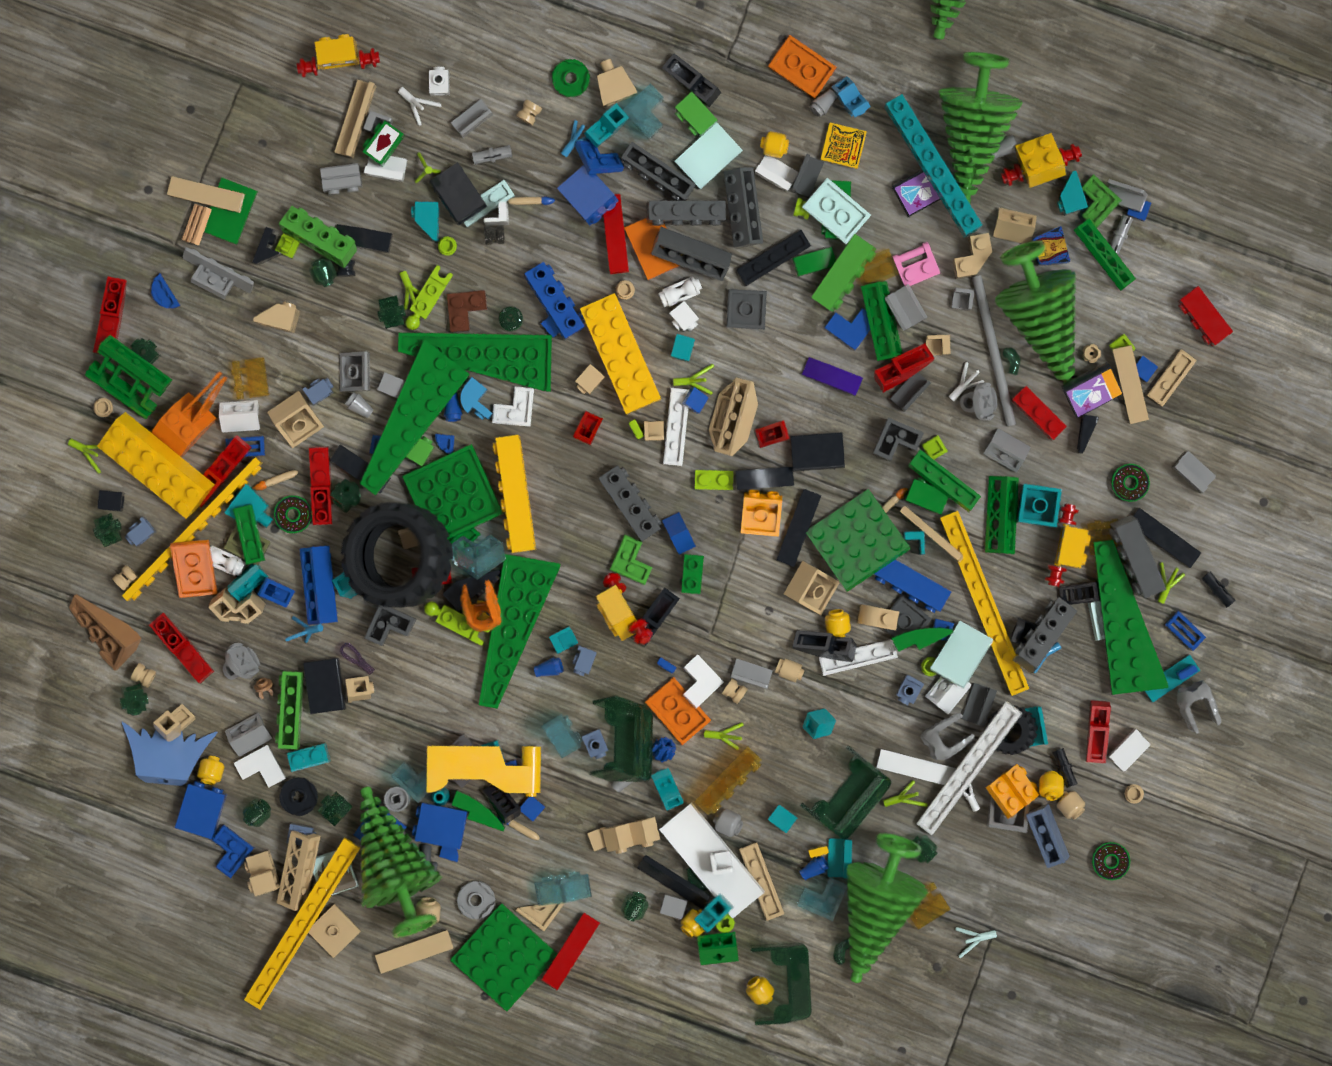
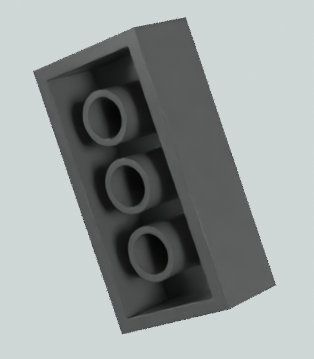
[1109,515,1166,599]

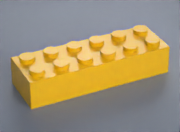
[580,293,661,415]
[97,412,215,519]
[493,435,536,553]

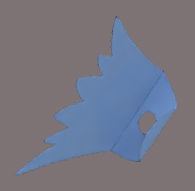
[122,722,218,786]

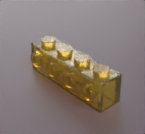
[694,745,762,815]

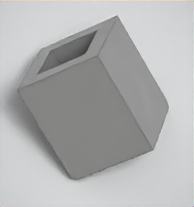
[363,111,393,134]
[951,288,975,311]
[377,372,405,398]
[660,893,687,919]

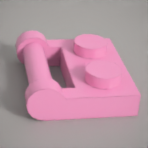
[892,242,940,286]

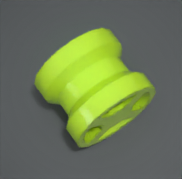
[793,198,809,220]
[716,913,735,933]

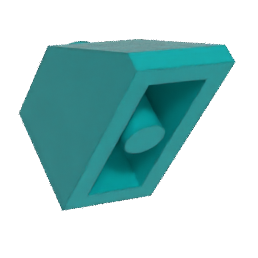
[1057,171,1088,216]
[411,201,439,242]

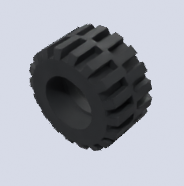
[986,705,1038,755]

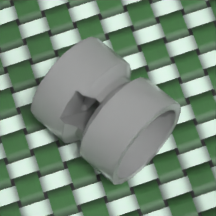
[384,786,411,812]

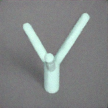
[955,927,997,958]

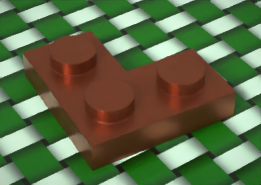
[447,290,487,332]

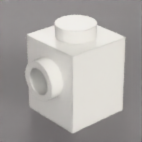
[429,67,450,96]
[669,301,699,332]

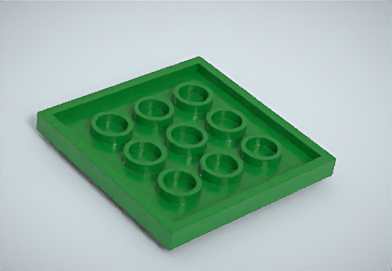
[402,444,504,540]
[806,489,911,592]
[450,903,558,1012]

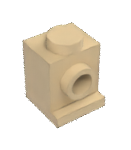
[345,676,374,703]

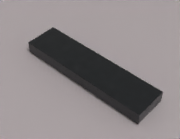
[736,230,811,286]
[776,489,822,567]
[1133,508,1201,568]
[637,855,710,909]

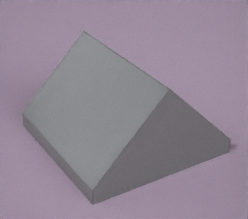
[340,351,370,392]
[986,796,1029,833]

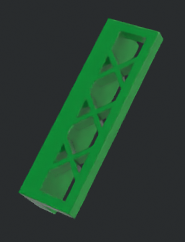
[1073,219,1136,291]
[861,281,903,361]
[908,450,981,513]
[985,476,1019,554]

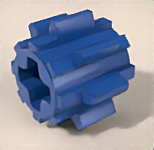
[651,737,676,762]

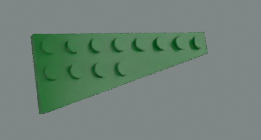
[398,333,552,392]
[360,340,470,496]
[1093,540,1169,695]
[479,554,561,709]

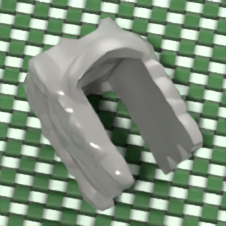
[1177,680,1221,734]
[920,713,975,760]

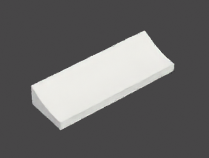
[659,803,765,919]

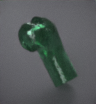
[1003,347,1021,375]
[686,868,708,891]
[833,938,852,965]

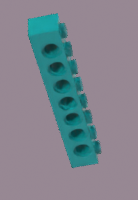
[884,94,983,238]

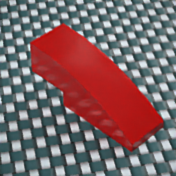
[874,343,935,393]
[1086,700,1111,764]

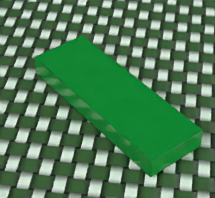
[233,504,265,565]

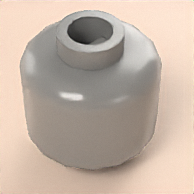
[713,809,743,837]

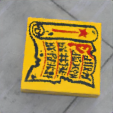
[820,123,867,169]

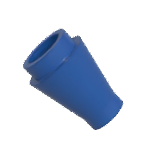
[443,393,462,422]
[534,657,564,677]
[799,855,829,880]

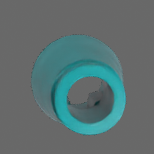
[431,787,450,806]

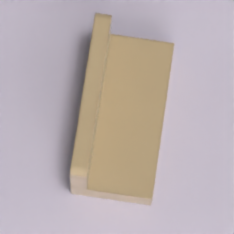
[993,208,1037,243]

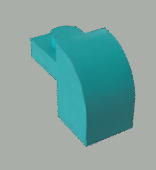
[584,103,629,148]
[651,768,684,811]
[694,893,734,933]

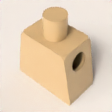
[597,59,638,108]

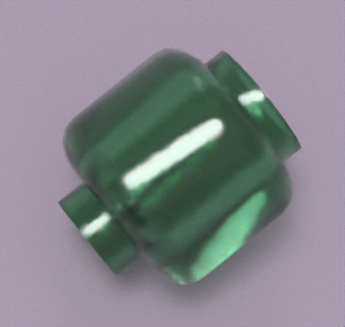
[309,257,337,287]
[498,306,524,332]
[242,799,271,827]
[912,835,938,864]
[621,892,649,922]

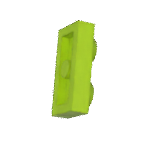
[695,470,733,490]

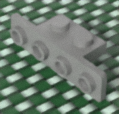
[183,247,254,300]

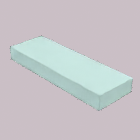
[464,180,515,228]

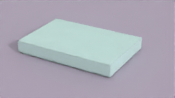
[675,122,743,190]
[802,178,871,244]
[930,621,993,689]

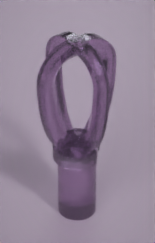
[340,643,375,675]

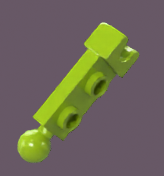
[405,265,453,330]
[424,601,491,646]

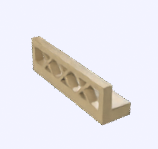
[334,80,376,159]
[277,830,320,911]

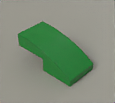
[792,247,836,277]

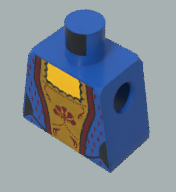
[1031,226,1071,266]

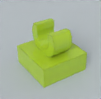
[275,233,301,259]

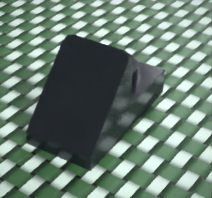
[252,227,282,265]

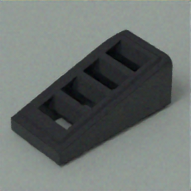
[1076,415,1099,454]
[1059,582,1100,605]
[483,785,521,824]

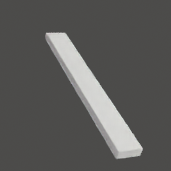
[916,702,1022,835]

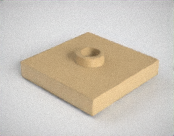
[308,904,361,958]

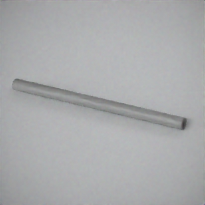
[972,275,1016,427]

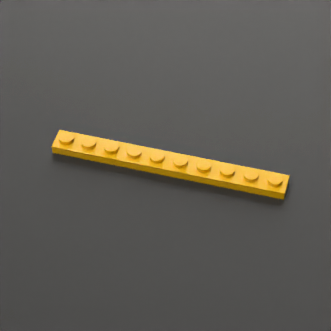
[122,457,262,601]
[940,511,1029,696]
[244,837,361,1010]

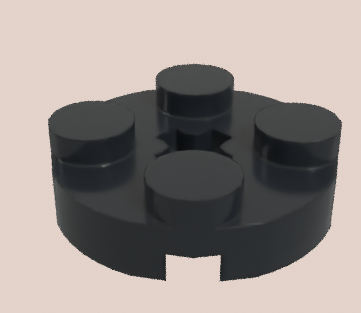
[279,777,318,816]

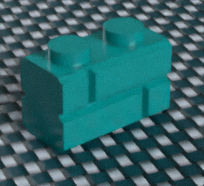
[287,743,331,772]

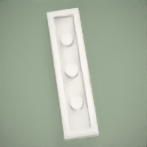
[663,388,689,466]
[819,639,898,676]
[876,749,956,785]

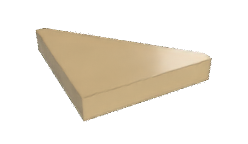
[516,901,565,931]

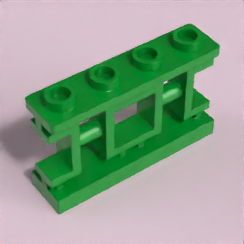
[84,335,172,419]

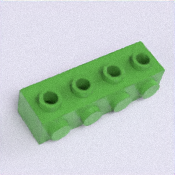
[279,206,357,268]
[811,234,876,312]
[275,671,304,749]

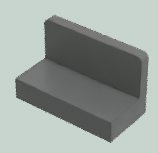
[792,154,824,198]
[890,373,931,412]
[962,683,997,727]

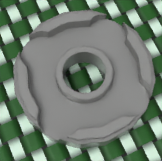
[457,881,495,919]

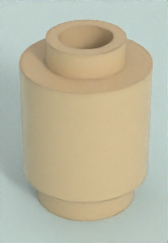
[775,658,805,683]

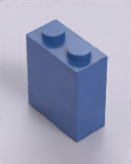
[557,165,618,226]
[175,781,227,839]
[412,802,468,850]

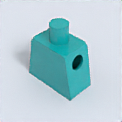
[224,484,273,528]

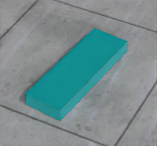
[1145,655,1201,703]

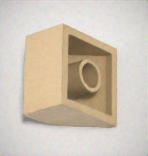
[253,302,300,333]
[267,391,324,448]
[784,561,840,615]

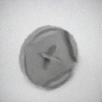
[960,383,997,421]
[223,643,260,680]

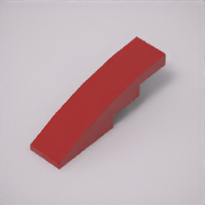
[603,194,629,274]
[200,435,252,508]
[541,913,600,991]

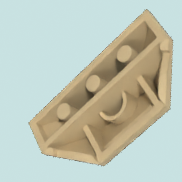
[709,378,758,456]

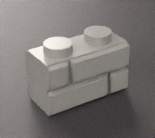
[320,163,363,195]

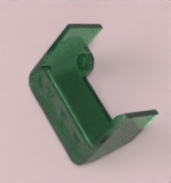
[590,695,653,782]
[800,745,891,839]
[750,943,812,1025]

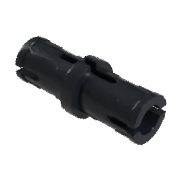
[1201,571,1236,608]
[1052,748,1078,788]

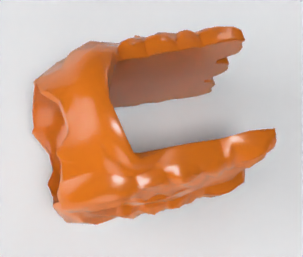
[460,580,502,632]

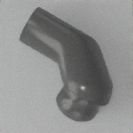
[422,845,438,871]

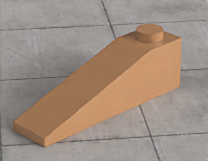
[69,594,141,671]

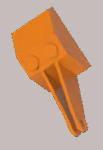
[151,372,228,457]

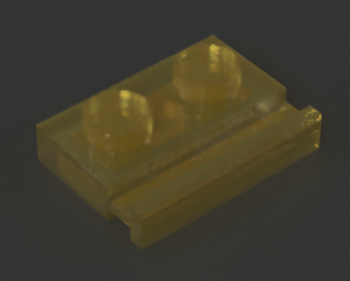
[859,248,899,286]

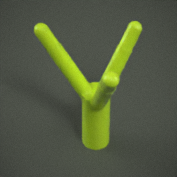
[415,152,441,183]
[399,271,420,310]
[673,364,714,395]
[68,438,101,474]
[1157,562,1185,604]
[704,723,744,750]
[883,780,928,807]

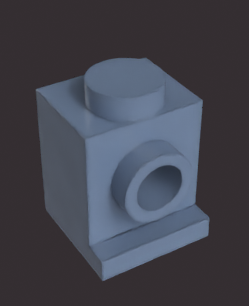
[303,377,334,405]
[125,517,157,546]
[572,646,597,676]
[896,674,924,705]
[582,729,609,760]
[286,823,317,846]

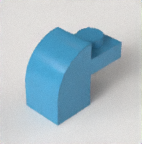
[832,76,871,117]
[461,377,493,420]

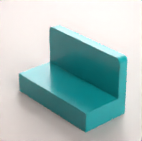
[903,531,925,555]
[227,564,268,602]
[1025,706,1048,747]
[827,838,852,879]

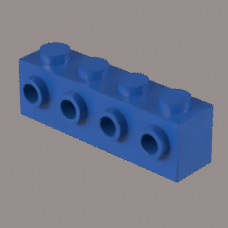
[524,262,585,341]
[300,546,338,625]
[874,560,951,613]

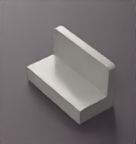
[451,99,493,138]
[1107,179,1148,212]
[885,284,927,331]
[983,429,1030,473]
[1172,451,1216,493]
[731,658,773,689]
[225,713,272,756]

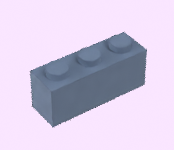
[1026,803,1070,868]

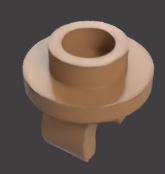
[254,678,273,699]

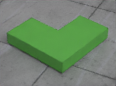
[1081,174,1122,228]
[610,535,652,585]

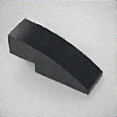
[662,53,721,107]
[336,224,393,253]
[330,444,391,494]
[735,467,794,490]
[630,587,680,648]
[792,630,857,662]

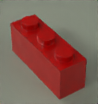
[1178,286,1233,347]
[1011,386,1067,441]

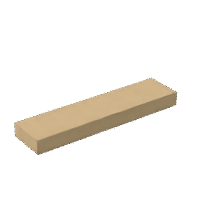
[167,176,245,213]
[1113,345,1149,424]
[900,506,963,563]
[739,842,784,921]
[375,930,454,974]

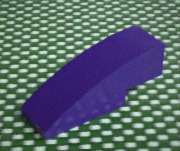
[802,357,863,396]

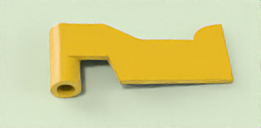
[426,746,541,797]

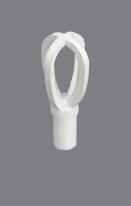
[963,784,980,812]

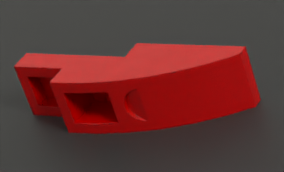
[93,276,127,354]
[309,446,332,525]
[149,613,214,684]

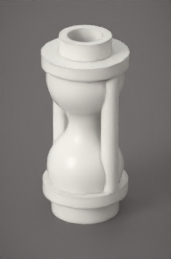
[658,276,702,307]
[210,546,246,576]

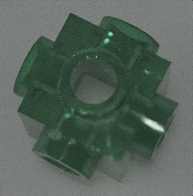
[377,295,406,329]
[130,338,161,364]
[330,479,361,513]
[93,513,122,548]
[119,684,149,716]
[318,791,353,827]

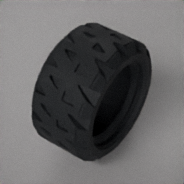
[341,503,453,608]

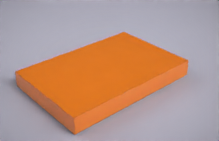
[768,35,837,99]
[624,218,680,280]
[170,540,218,598]
[645,677,711,745]

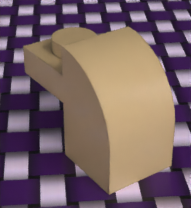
[857,604,899,631]
[153,704,195,742]

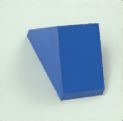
[662,512,696,555]
[257,577,295,608]

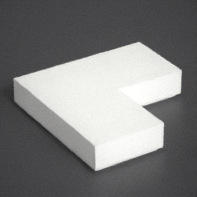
[492,387,534,427]
[683,654,724,709]
[234,745,286,788]

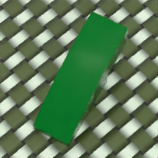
[891,628,954,652]
[452,790,506,832]

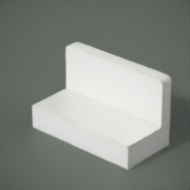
[755,155,798,193]
[364,156,407,182]
[484,202,509,226]
[219,400,260,432]
[925,676,971,714]
[1108,729,1150,771]

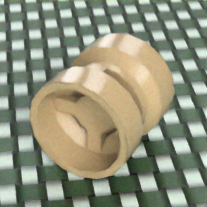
[516,99,542,126]
[112,565,139,592]
[130,663,156,688]
[722,678,748,704]

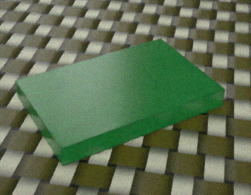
[204,178,258,245]

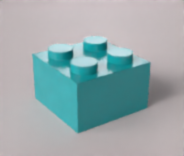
[1017,484,1062,528]

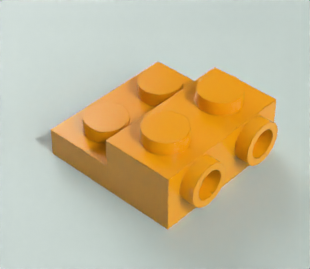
[741,489,782,537]
[986,764,1040,819]

